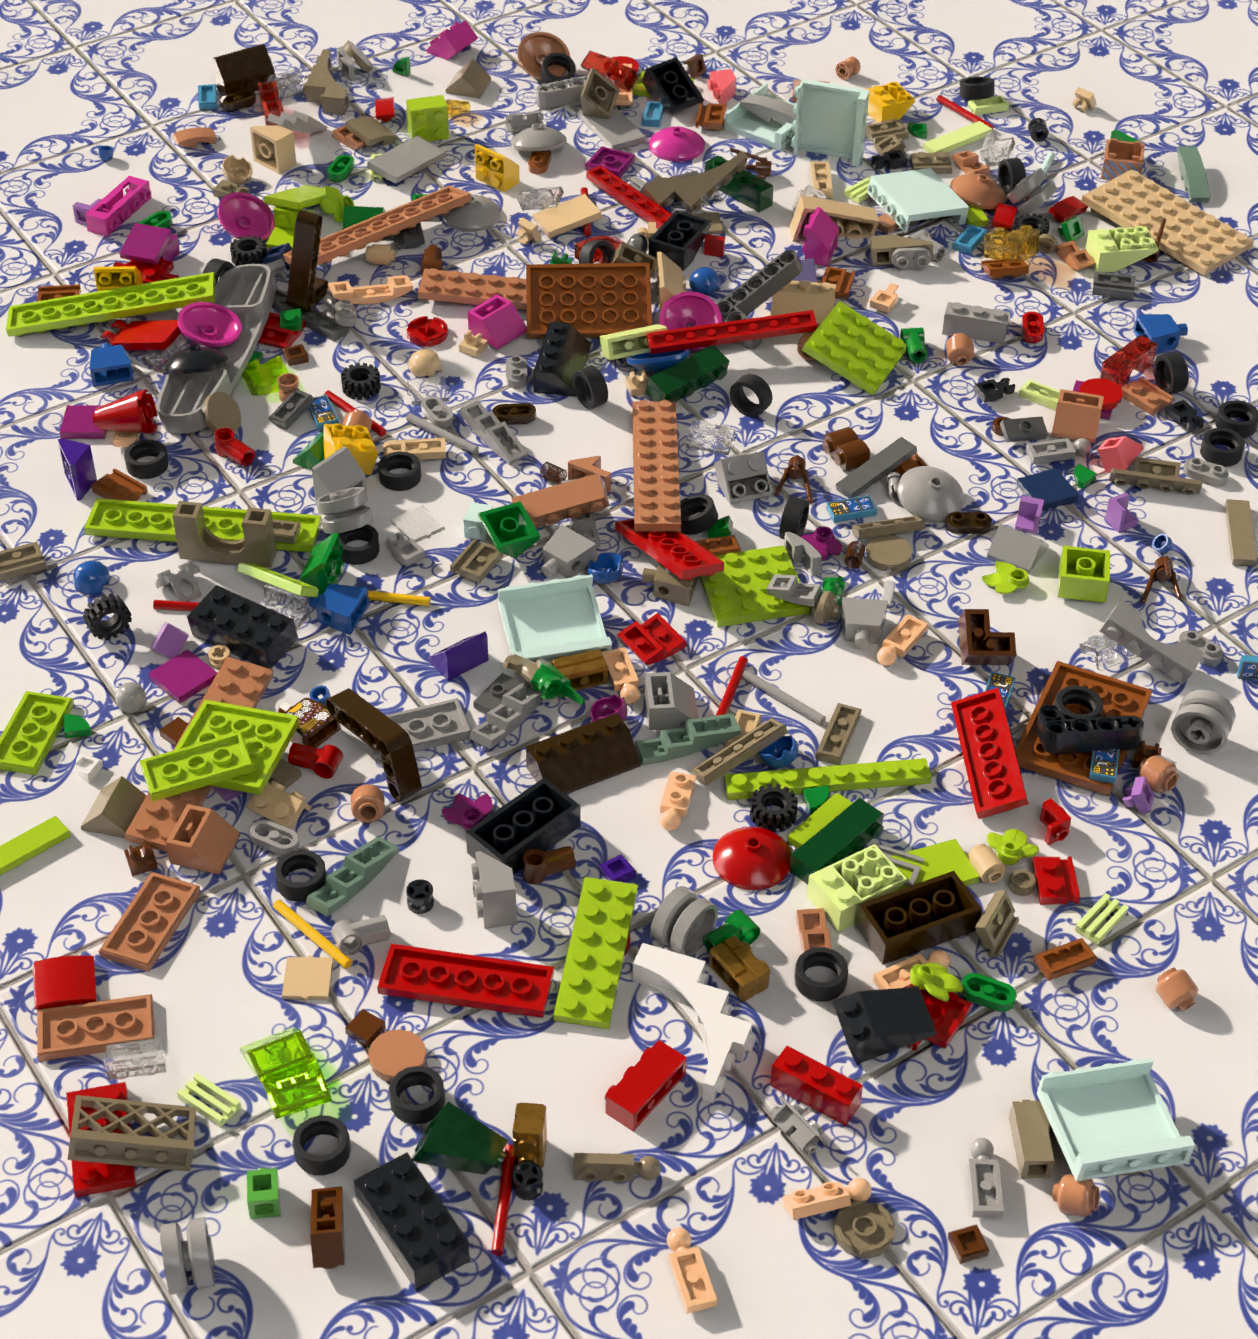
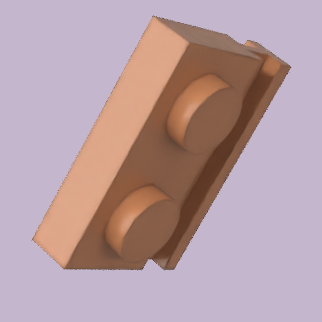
[1121,377,1174,416]

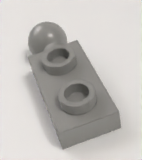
[1026,438,1091,464]
[968,1138,1004,1218]

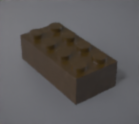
[856,871,982,965]

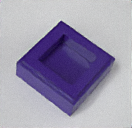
[599,854,636,883]

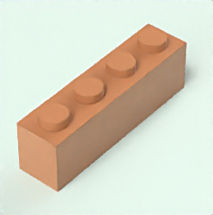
[511,473,610,529]

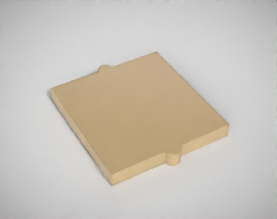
[282,955,333,1002]

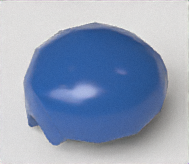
[689,267,720,295]
[587,552,623,584]
[73,560,110,594]
[758,736,799,769]

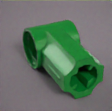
[900,327,928,364]
[703,910,761,953]

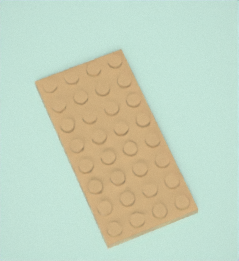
[1081,169,1254,276]

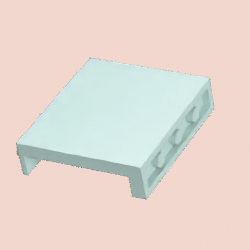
[791,79,870,167]
[724,83,795,151]
[867,168,969,232]
[498,574,612,674]
[1037,1058,1195,1182]

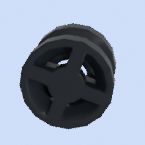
[1028,118,1049,142]
[406,879,434,914]
[513,1161,543,1201]

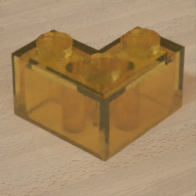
[984,225,1040,263]

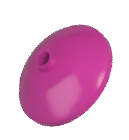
[649,126,705,161]
[217,192,275,241]
[659,292,722,351]
[178,302,242,347]

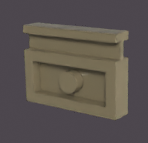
[866,119,909,145]
[910,151,952,174]
[450,539,504,583]
[0,542,47,581]
[975,890,1019,957]

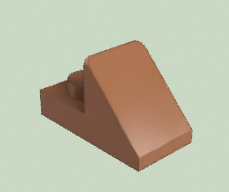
[568,456,611,494]

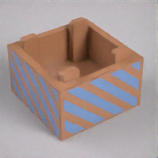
[1101,139,1145,180]

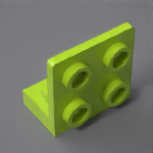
[266,206,314,249]

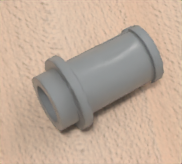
[885,472,902,501]

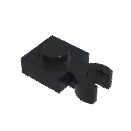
[871,150,908,169]
[974,378,1015,403]
[1165,400,1204,432]

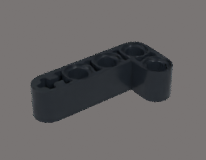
[1037,705,1144,754]

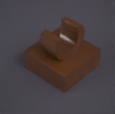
[683,54,707,78]
[1132,740,1162,769]
[124,841,158,876]

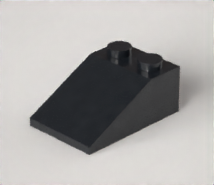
[641,57,705,114]
[648,210,712,271]
[832,986,937,1065]

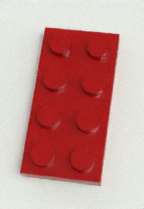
[66,1082,137,1198]

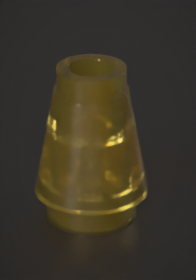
[446,99,471,118]

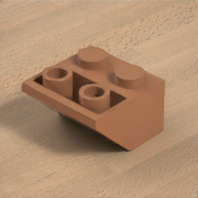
[1051,389,1104,443]
[166,804,240,875]

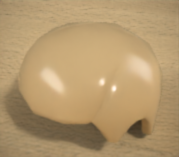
[222,155,253,184]
[409,348,442,377]

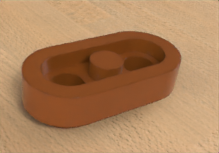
[528,150,551,174]

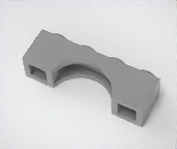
[1100,600,1204,685]

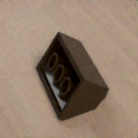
[526,713,641,794]

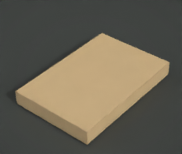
[532,194,602,238]

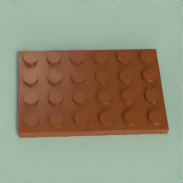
[526,263,652,339]
[1015,661,1153,796]

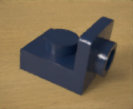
[262,243,292,271]

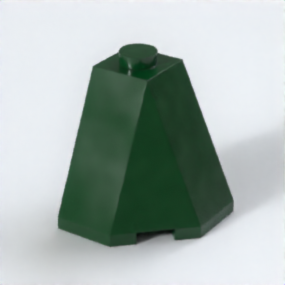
[412,1101,508,1175]

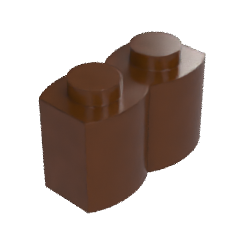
[823,427,870,470]

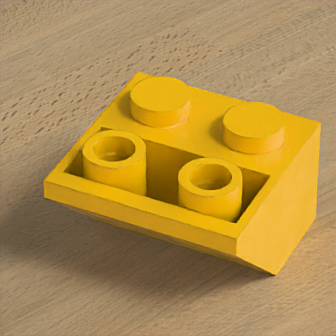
[865,82,915,123]
[474,144,520,192]
[93,267,143,291]
[324,423,378,475]

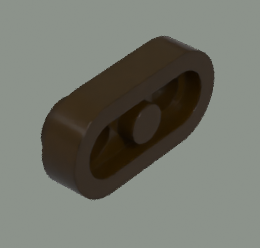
[220,90,256,112]
[492,403,536,424]
[945,511,992,534]

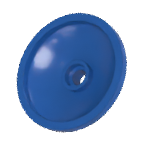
[626,349,690,375]

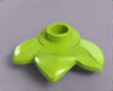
[320,186,354,223]
[982,561,1030,594]
[987,829,1039,865]
[910,963,963,1002]

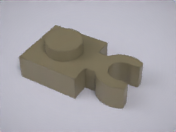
[212,180,250,198]

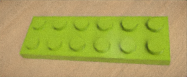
[553,877,638,1029]

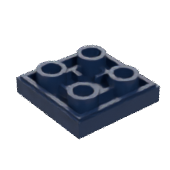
[1016,468,1079,511]

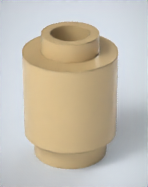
[366,244,396,265]
[968,844,1005,883]

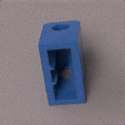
[1133,314,1188,355]
[90,343,134,387]
[308,584,369,635]

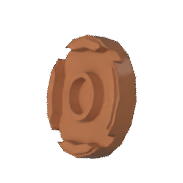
[368,1029,426,1082]

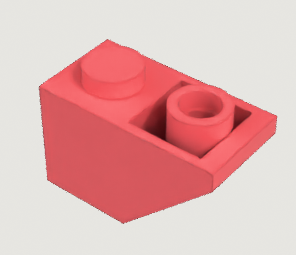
[707,69,736,104]
[1097,436,1144,473]

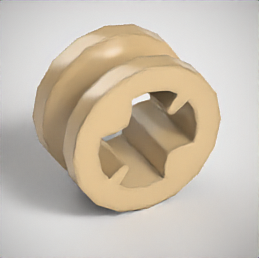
[208,645,231,669]

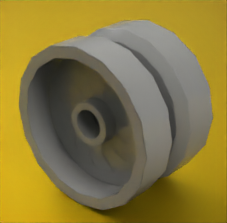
[1007,168,1058,216]
[316,487,373,534]
[1171,690,1236,755]
[651,886,718,957]
[160,1217,215,1295]

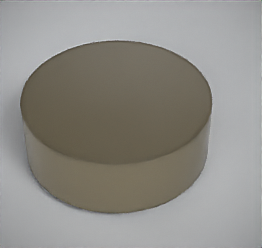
[1036,234,1057,254]
[1008,869,1036,896]

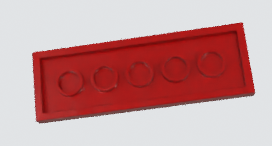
[615,518,724,581]
[951,687,1029,819]
[377,944,554,1018]

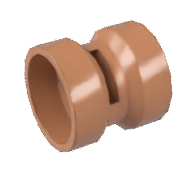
[836,56,861,80]
[277,373,300,402]

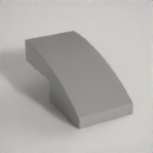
[337,46,355,81]
[784,531,822,576]
[767,574,822,607]

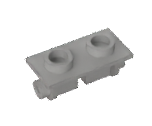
[505,110,544,133]
[770,1096,827,1154]

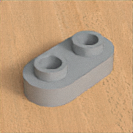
[334,300,357,327]
[506,355,528,389]
[421,396,454,429]
[1183,457,1229,486]
[1178,630,1223,667]
[250,820,299,856]

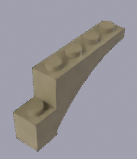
[303,49,349,115]
[644,151,747,214]

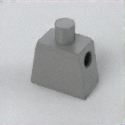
[541,525,597,578]
[840,597,888,649]

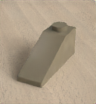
[870,235,933,266]

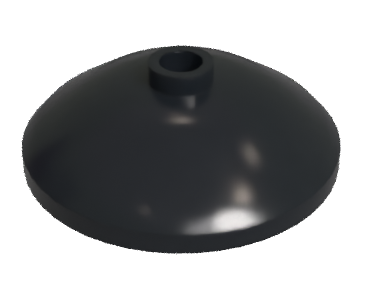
[163,343,229,374]

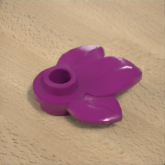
[801,526,843,562]
[442,793,493,830]

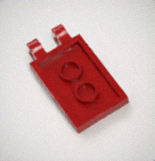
[100,320,182,350]

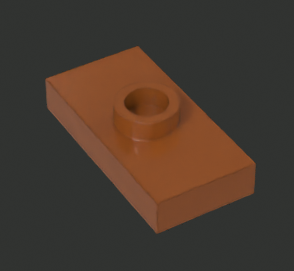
[695,535,741,556]
[1034,938,1097,981]

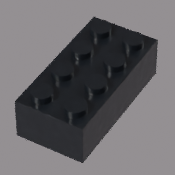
[187,585,298,669]
[466,778,581,875]
[354,1152,470,1291]

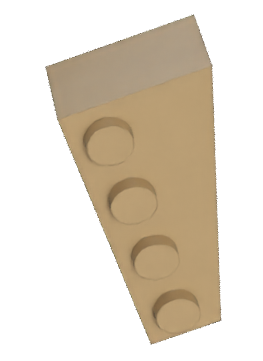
[789,195,879,241]

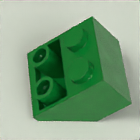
[300,533,345,597]

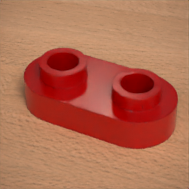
[1022,311,1044,344]

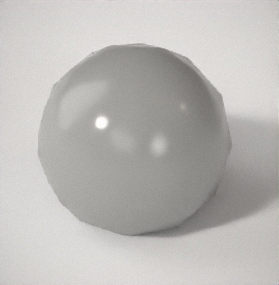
[115,682,147,714]

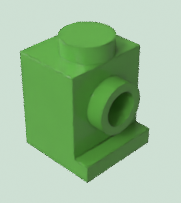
[247,1168,281,1219]

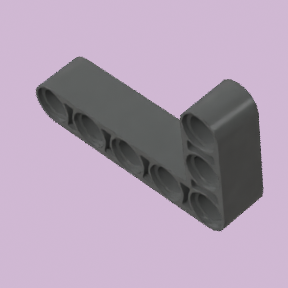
[717,250,803,349]

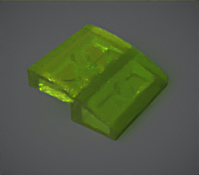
[242,355,289,396]
[258,1053,332,1119]

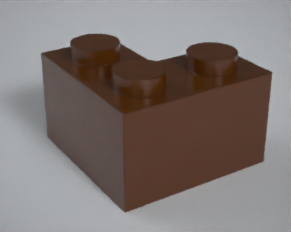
[958,609,1017,665]

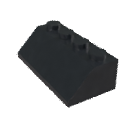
[533,322,591,397]

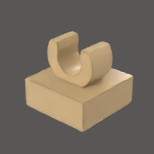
[1073,87,1097,112]
[516,218,542,245]
[638,222,656,246]
[459,330,488,358]
[625,370,649,396]

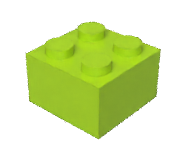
[406,95,449,142]
[1058,545,1110,603]

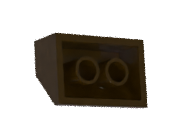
[213,44,276,96]

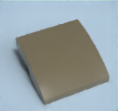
[346,117,398,147]

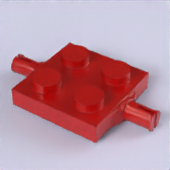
[113,258,179,284]
[907,980,972,1050]

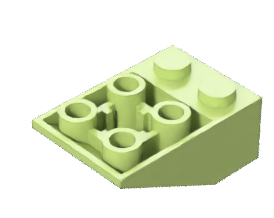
[1086,226,1159,273]
[807,844,907,932]

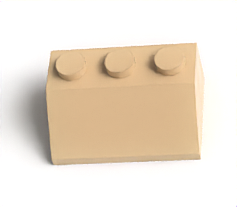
[657,252,687,319]
[770,280,836,327]

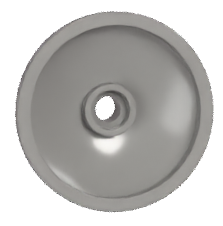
[510,123,567,151]
[442,195,500,232]
[897,466,964,523]

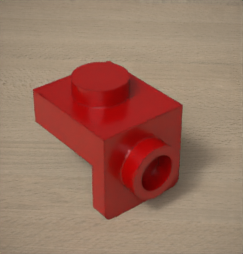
[1039,798,1071,845]

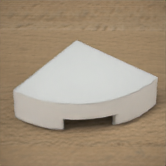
[881,580,896,605]
[76,753,103,783]

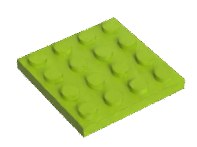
[802,301,907,396]
[699,545,810,627]
[175,700,300,795]

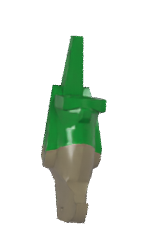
[812,576,845,624]
[503,654,585,705]

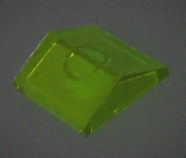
[240,1027,314,1083]

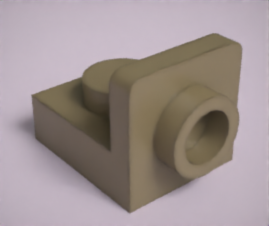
[874,134,907,156]

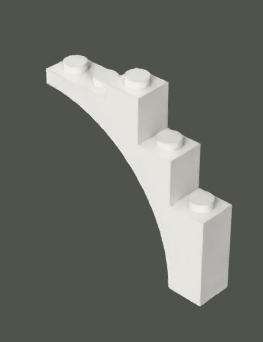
[633,943,756,1103]

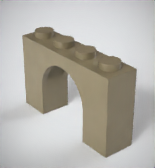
[173,501,277,568]
[1009,1099,1140,1179]

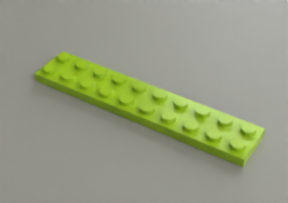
[6,272,215,337]
[84,498,322,552]

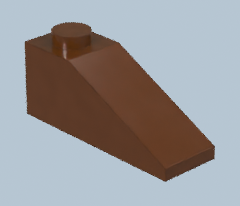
[310,1186,345,1269]

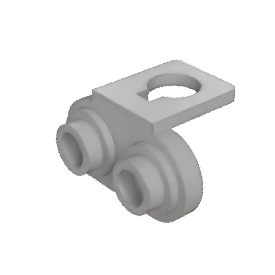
[891,247,932,270]
[155,561,202,602]

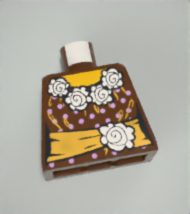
[278,698,341,748]

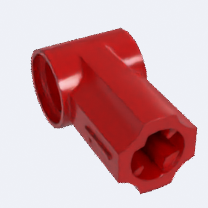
[214,428,255,467]
[288,743,343,779]

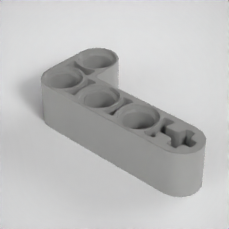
[536,75,588,109]

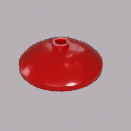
[712,827,792,890]

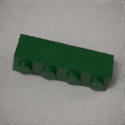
[704,155,774,213]
[646,345,730,402]
[790,798,884,884]

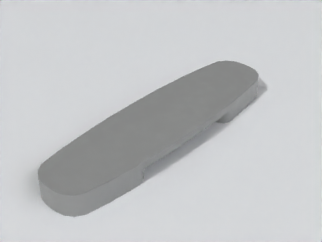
[156,264,276,434]

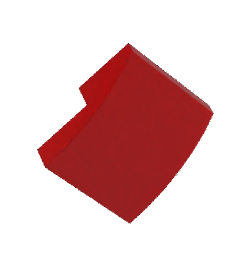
[258,312,306,349]
[617,613,687,665]
[33,955,97,1010]

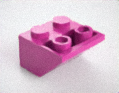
[426,20,478,60]
[802,207,839,266]
[468,294,527,349]

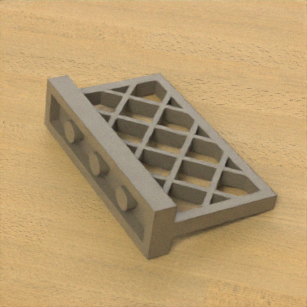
[67,1095,196,1171]

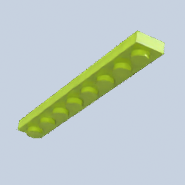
[724,758,932,800]

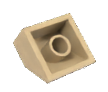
[250,125,296,174]

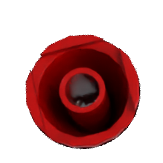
[92,389,158,434]

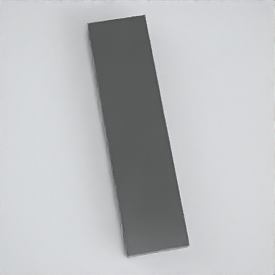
[836,437,917,499]

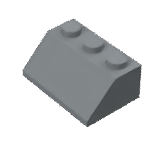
[942,302,1010,344]

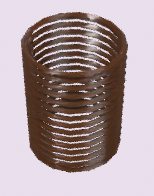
[540,462,567,484]
[844,541,865,568]

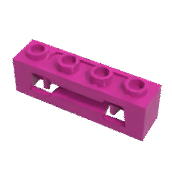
[85,176,152,237]

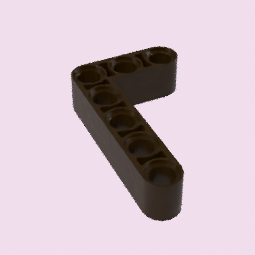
[287,210,328,311]
[325,688,422,802]

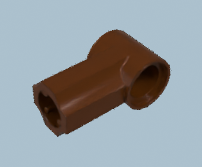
[421,245,443,275]
[522,846,576,885]

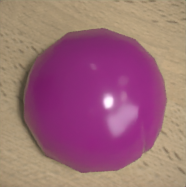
[590,694,628,722]

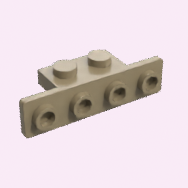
[1109,457,1203,495]

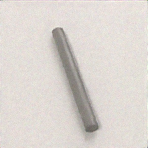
[406,413,479,455]
[742,670,826,725]

